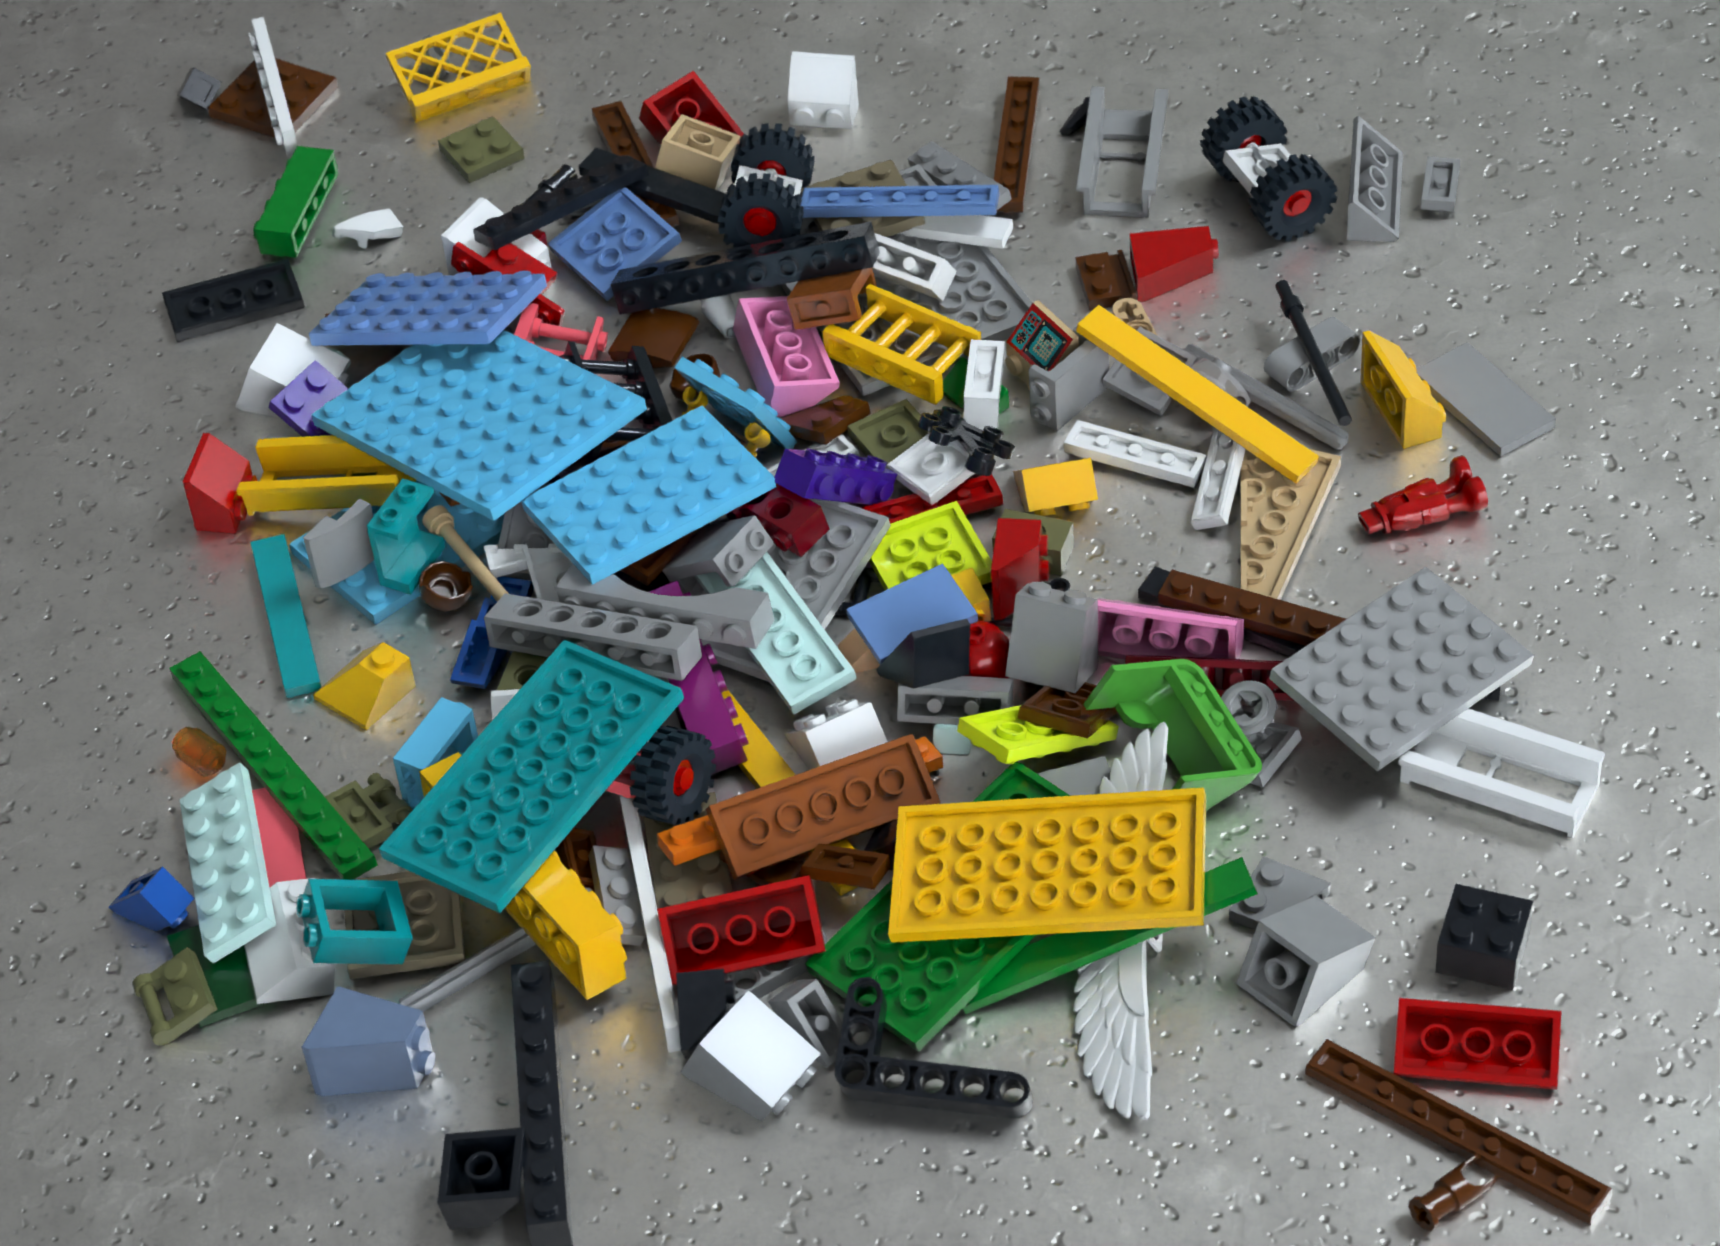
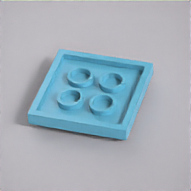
[674,357,798,449]

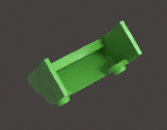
[1083,659,1262,811]

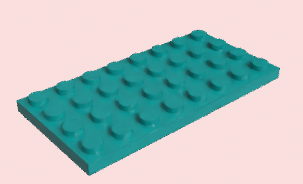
[379,640,684,913]

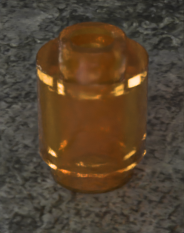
[172,727,226,777]

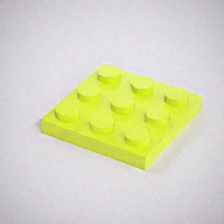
[869,501,992,590]

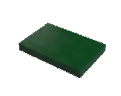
[166,925,267,1028]

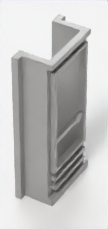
[1076,86,1168,217]

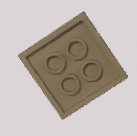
[801,159,925,237]
[345,871,465,980]

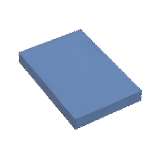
[846,563,978,665]

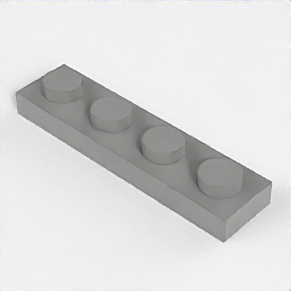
[907,141,1012,216]

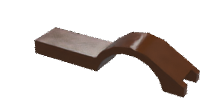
[719,843,891,890]

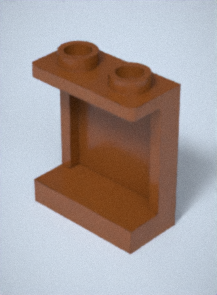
[787,267,877,330]

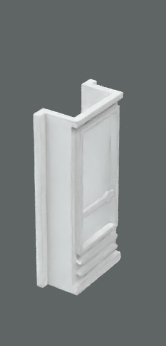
[1399,709,1605,839]

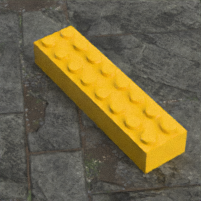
[419,752,627,1000]

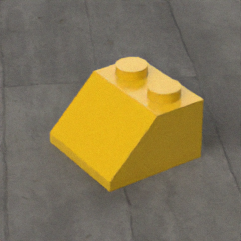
[1013,458,1098,516]

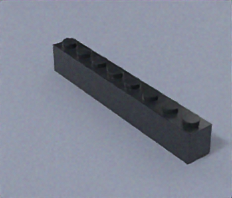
[511,960,573,1246]

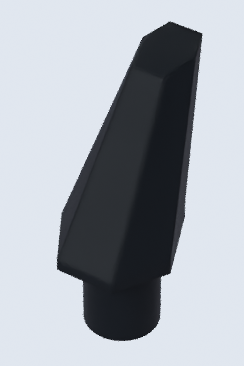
[1060,97,1090,136]

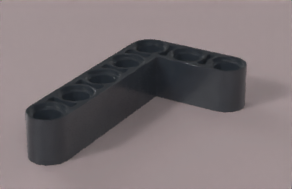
[835,977,1033,1118]

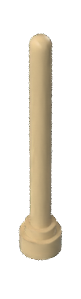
[422,505,509,602]

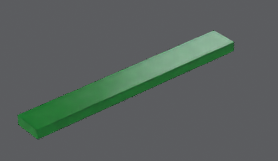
[963,857,1258,1014]

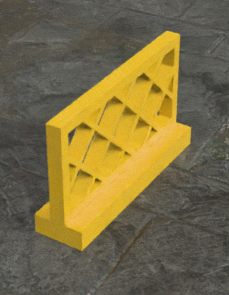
[386,13,531,123]

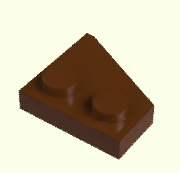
[780,395,871,445]

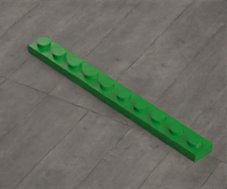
[169,651,378,880]

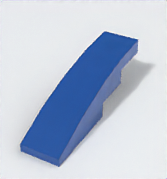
[450,576,534,689]

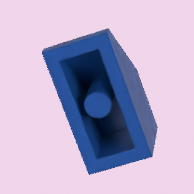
[109,867,195,932]

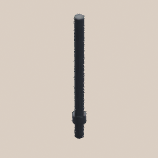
[1275,280,1352,426]

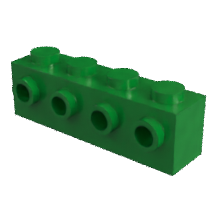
[253,146,339,258]

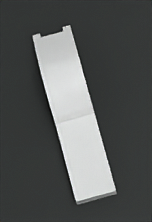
[964,340,1006,457]

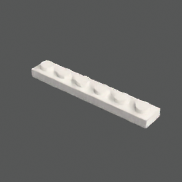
[248,17,297,157]

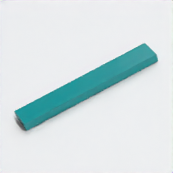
[250,534,321,698]

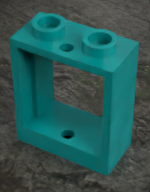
[296,879,413,964]

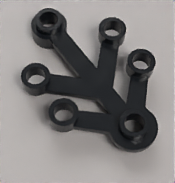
[918,406,1015,476]

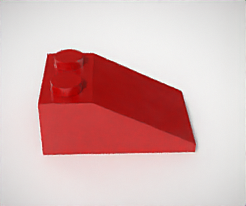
[639,70,744,145]

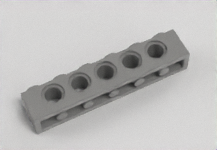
[484,593,702,681]

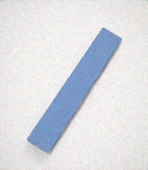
[801,185,1000,218]

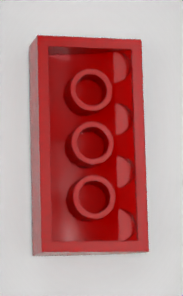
[1394,998,1562,1090]

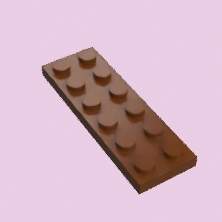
[705,733,941,880]

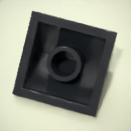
[876,618,970,689]

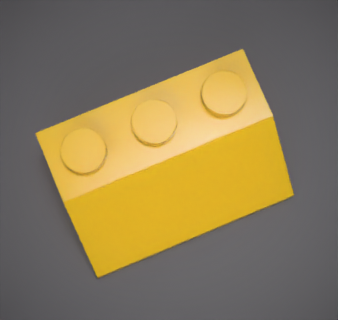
[1360,330,1446,449]

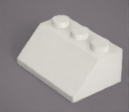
[244,878,336,1004]

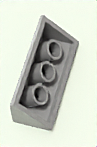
[1347,116,1403,242]

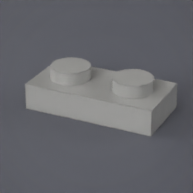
[1421,157,1461,212]

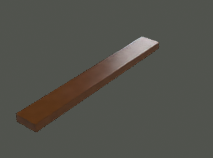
[1305,1039,1612,1225]

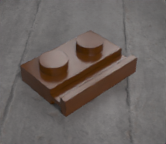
[1075,249,1137,311]

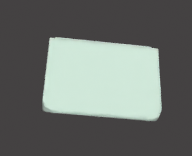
[933,724,972,755]

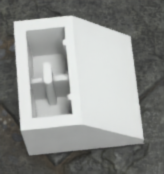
[785,699,888,770]

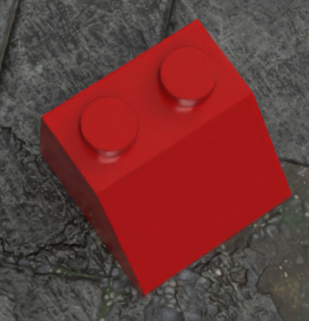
[183,433,257,534]
[991,518,1049,621]

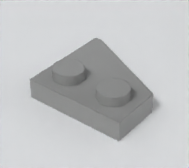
[1229,856,1331,930]

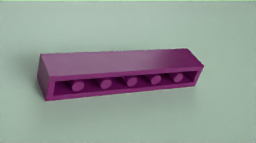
[650,581,749,775]

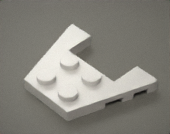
[483,544,572,603]

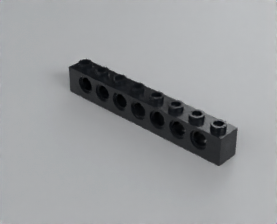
[610,222,880,315]

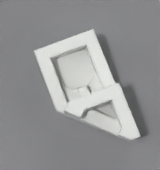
[332,209,404,249]

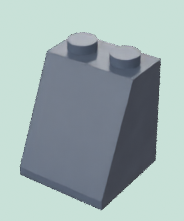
[302,986,436,1096]

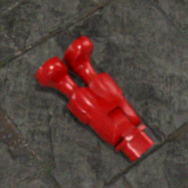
[1358,455,1488,535]

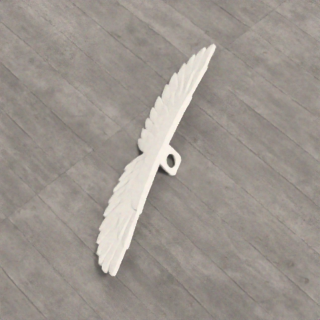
[1074,722,1168,1120]

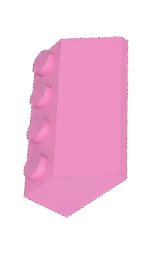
[733,296,840,417]
[1098,598,1244,659]

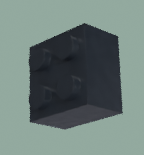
[1435,884,1533,990]

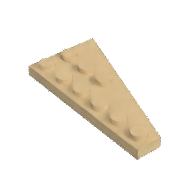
[1241,449,1341,600]

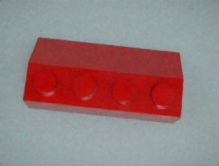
[657,875,826,986]

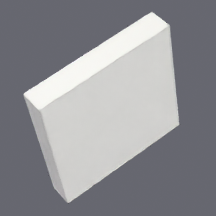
[886,433,975,505]

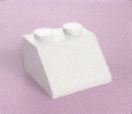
[787,52,859,129]

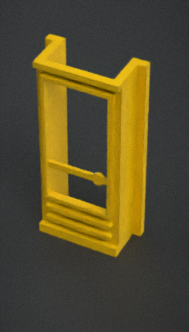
[236,435,416,516]

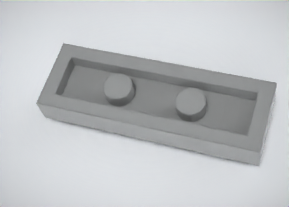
[588,845,645,946]

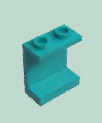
[367,478,446,595]

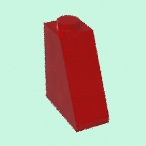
[1129,226,1219,302]

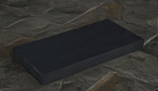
[162,259,305,342]

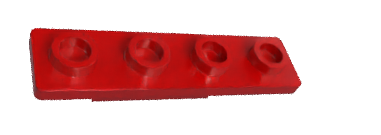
[451,242,565,326]

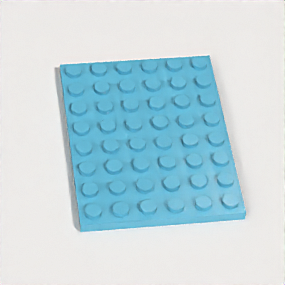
[312,330,647,521]

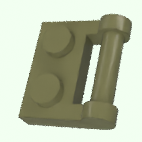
[132,947,217,1046]

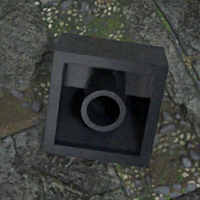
[437,1127,526,1230]

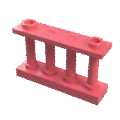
[514,303,608,360]

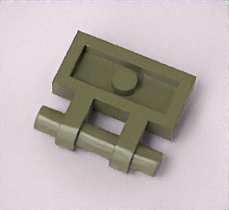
[325,773,412,849]

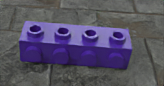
[774,448,897,505]

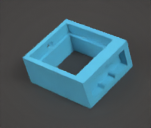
[393,697,478,810]

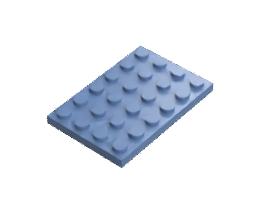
[309,271,547,346]

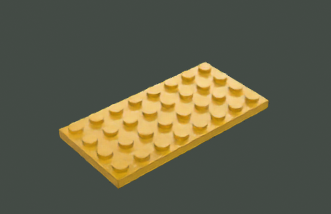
[888,787,1206,943]

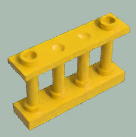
[823,284,981,405]

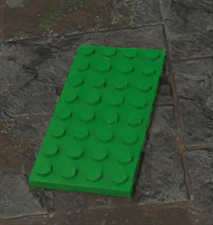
[805,761,1070,1052]

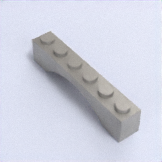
[556,563,774,649]

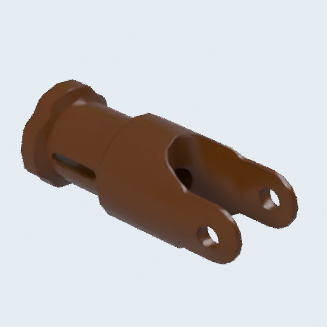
[1408,1154,1498,1231]

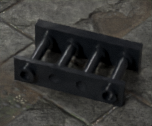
[560,341,673,457]

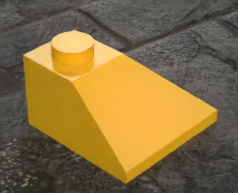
[313,642,416,731]

